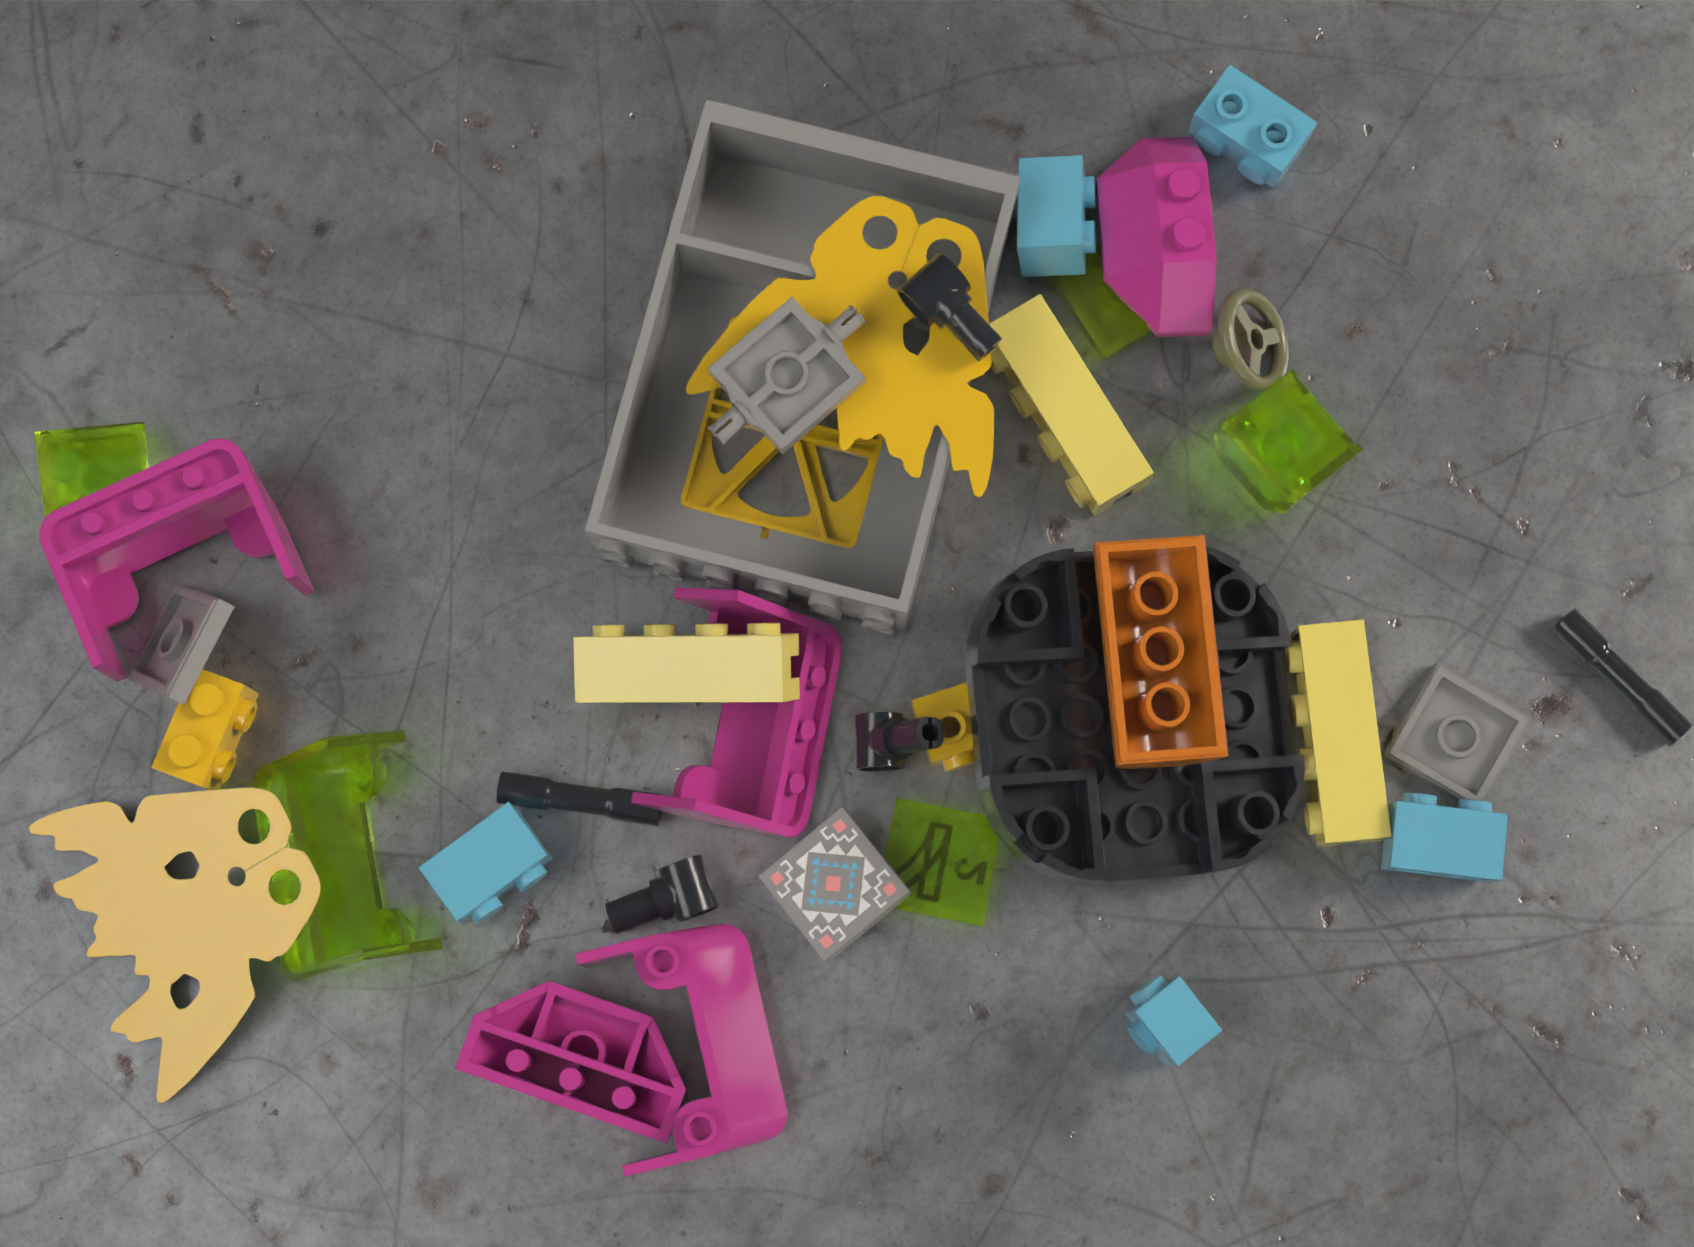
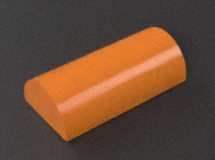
[1093,535,1228,769]

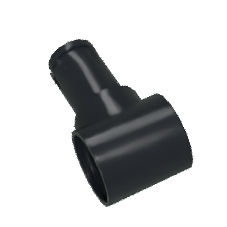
[897,253,1002,362]
[855,712,945,772]
[605,855,720,933]

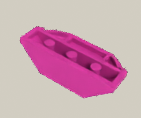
[1095,137,1217,337]
[455,981,686,1144]

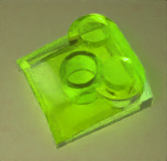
[1213,369,1363,515]
[34,422,149,520]

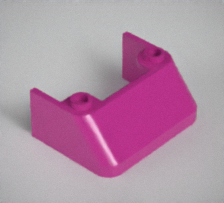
[39,439,315,682]
[631,587,842,837]
[575,924,788,1177]

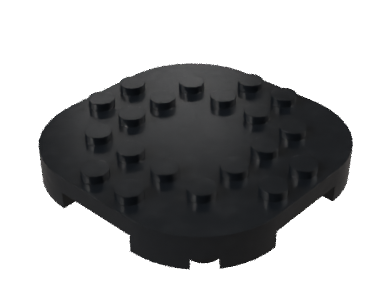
[965,546,1305,883]

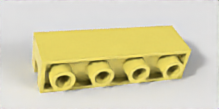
[989,294,1154,516]
[1284,619,1392,847]
[573,623,800,703]

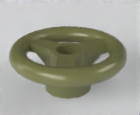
[1213,288,1289,392]

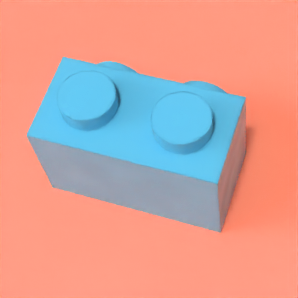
[1188,65,1318,189]
[1017,155,1096,277]
[1381,793,1508,883]
[419,802,553,925]
[1125,975,1223,1066]

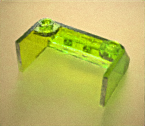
[252,730,443,982]

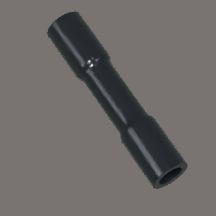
[1551,608,1693,746]
[496,771,663,826]

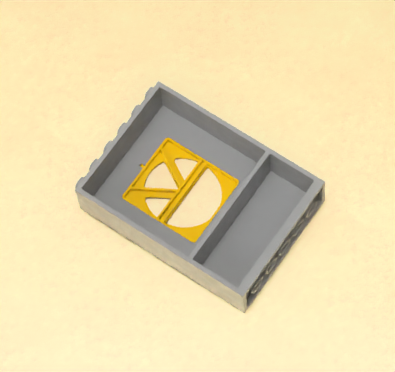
[585,99,1020,635]

